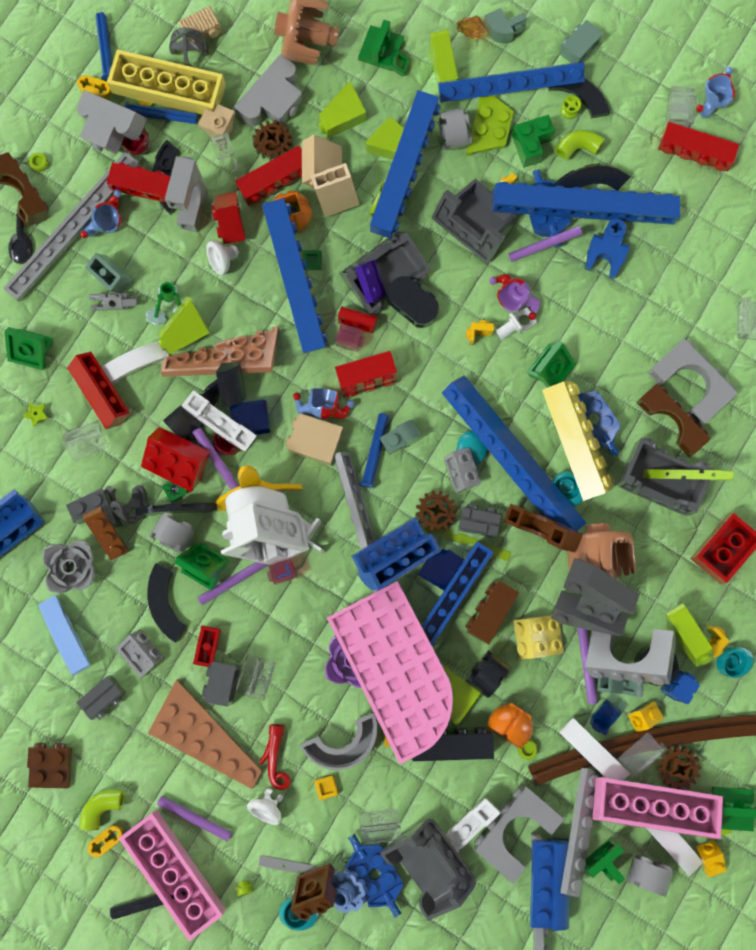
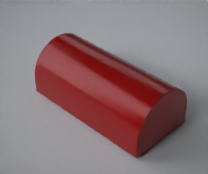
[338,306,378,333]
[193,625,221,667]

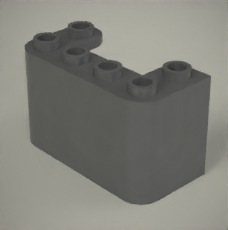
[617,437,715,516]

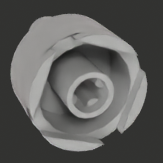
[439,108,472,151]
[149,512,195,553]
[626,854,673,897]

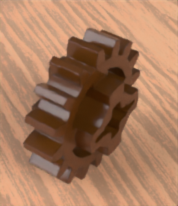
[252,120,293,161]
[415,490,457,533]
[656,745,701,790]

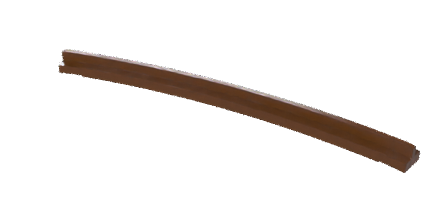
[528,714,756,786]

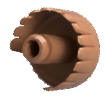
[274,0,339,65]
[567,523,636,579]

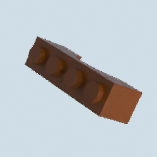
[0,152,49,227]
[636,383,711,457]
[504,504,583,553]

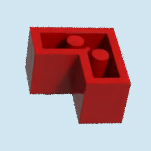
[212,191,245,244]

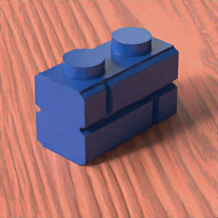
[660,670,700,704]

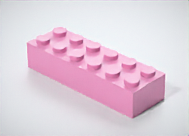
[592,777,723,839]
[119,810,227,941]

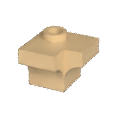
[198,104,235,145]

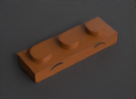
[83,507,128,560]

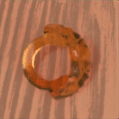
[457,15,486,39]

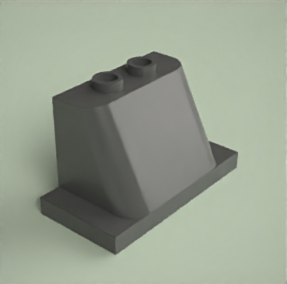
[431,178,517,264]

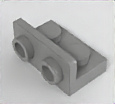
[444,448,481,494]
[116,629,164,678]

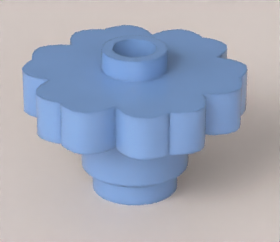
[332,869,368,913]

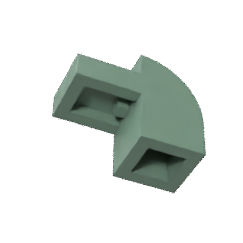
[483,8,527,43]
[380,420,422,455]
[597,677,644,697]

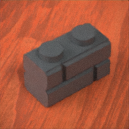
[458,504,501,538]
[77,675,126,720]

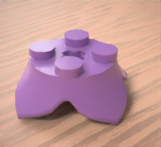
[325,635,362,688]

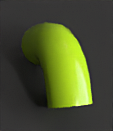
[554,130,605,160]
[79,789,125,830]

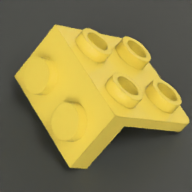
[514,615,564,660]

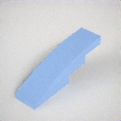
[38,595,91,676]

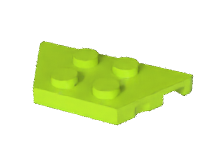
[466,95,514,156]

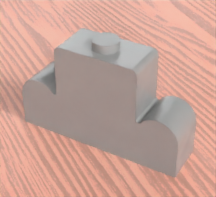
[234,54,303,127]
[77,90,147,154]

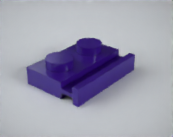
[355,259,387,304]

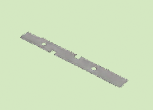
[258,855,344,875]

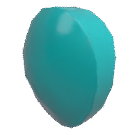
[456,431,487,466]
[553,471,583,507]
[716,647,754,678]
[279,897,318,931]

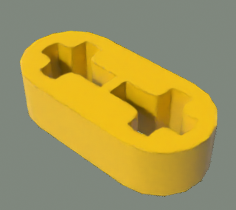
[77,75,112,100]
[88,824,124,857]

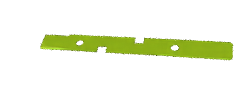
[643,469,734,480]
[424,526,511,561]

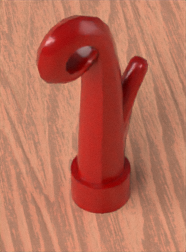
[259,724,291,791]

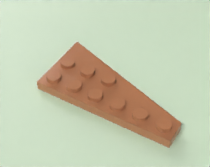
[160,326,280,377]
[148,679,262,789]

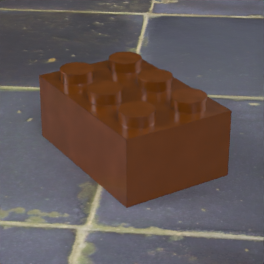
[465,580,519,645]

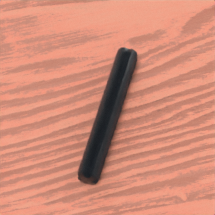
[110,891,186,920]

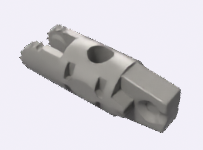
[89,293,139,311]

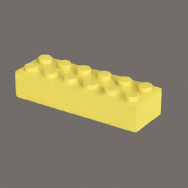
[107,50,226,115]
[542,381,614,501]

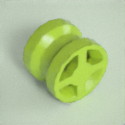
[561,95,581,119]

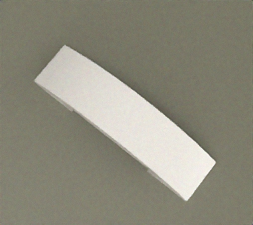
[101,341,169,385]
[182,390,256,451]
[559,718,631,781]
[445,798,501,853]
[646,828,702,876]

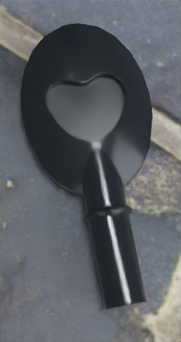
[8,213,33,264]

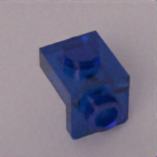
[590,699,622,735]

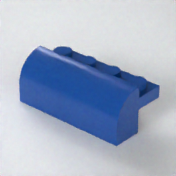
[0,489,44,557]
[351,518,441,590]
[530,838,570,931]

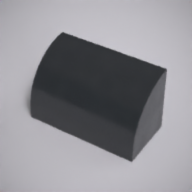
[216,362,247,407]

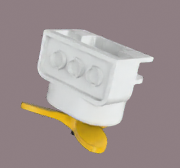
[215,465,309,566]

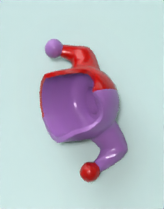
[489,274,541,320]

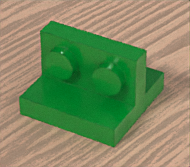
[358,20,404,71]
[5,327,53,370]
[527,340,576,388]
[175,542,230,591]
[712,786,756,832]
[585,837,625,884]

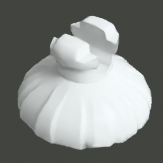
[206,240,239,275]
[247,788,283,825]

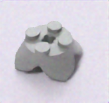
[43,541,95,593]

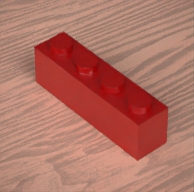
[658,121,739,172]
[235,145,302,206]
[106,162,171,203]
[67,351,130,430]

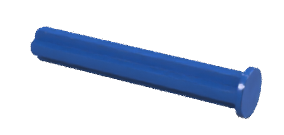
[95,12,112,82]
[124,101,198,124]
[359,413,389,489]

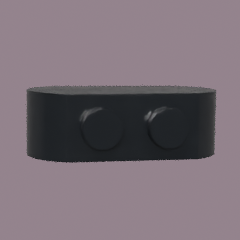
[387,276,439,328]

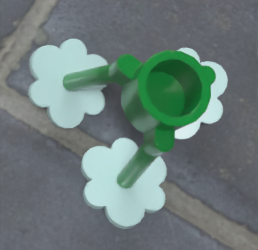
[146,282,181,326]

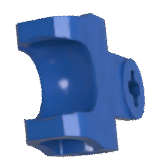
[585,219,630,279]

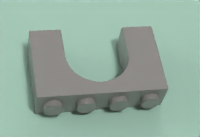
[165,156,208,233]
[647,338,738,427]
[585,629,677,685]
[474,784,564,884]

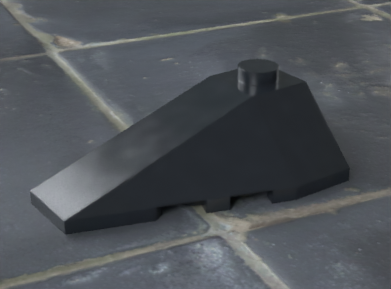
[163,379,220,442]

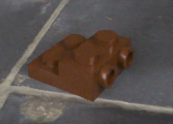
[27,743,72,789]
[290,863,336,920]

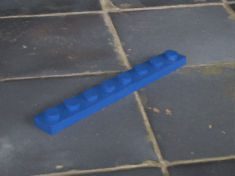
[438,62,585,103]

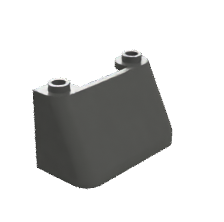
[339,232,431,314]
[380,819,476,921]

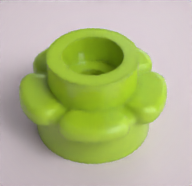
[234,880,254,897]

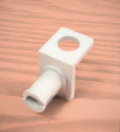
[495,308,537,340]
[302,518,324,553]

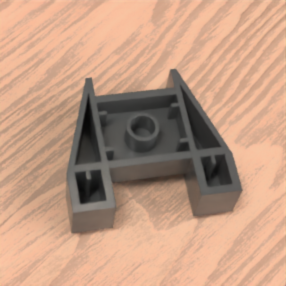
[551,558,640,637]

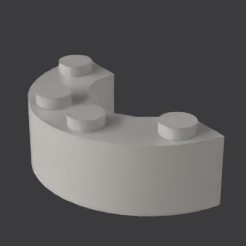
[300,712,377,770]

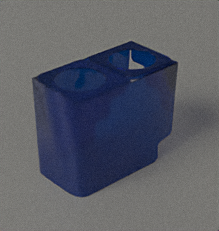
[230,400,271,435]
[418,549,464,591]

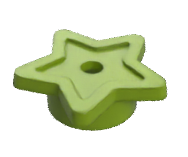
[23,403,48,426]

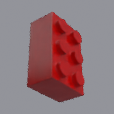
[335,351,397,398]
[141,427,210,492]
[690,513,756,584]

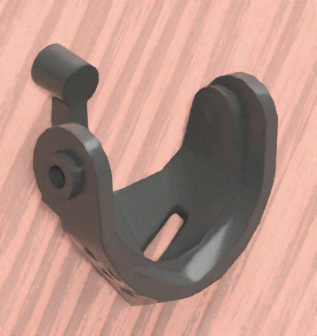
[169,27,209,67]
[105,485,147,525]

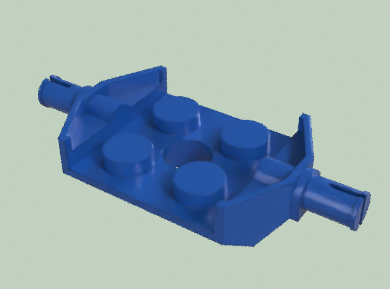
[529,169,571,248]
[578,391,621,456]
[346,833,404,918]

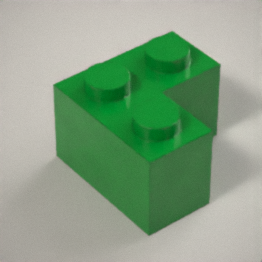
[512,115,555,168]

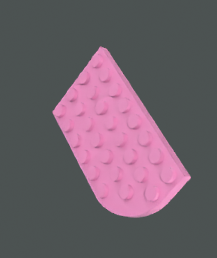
[327,581,453,765]

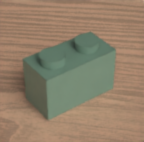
[560,20,603,63]
[85,253,132,293]

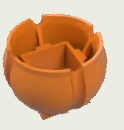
[273,191,312,235]
[487,703,533,749]

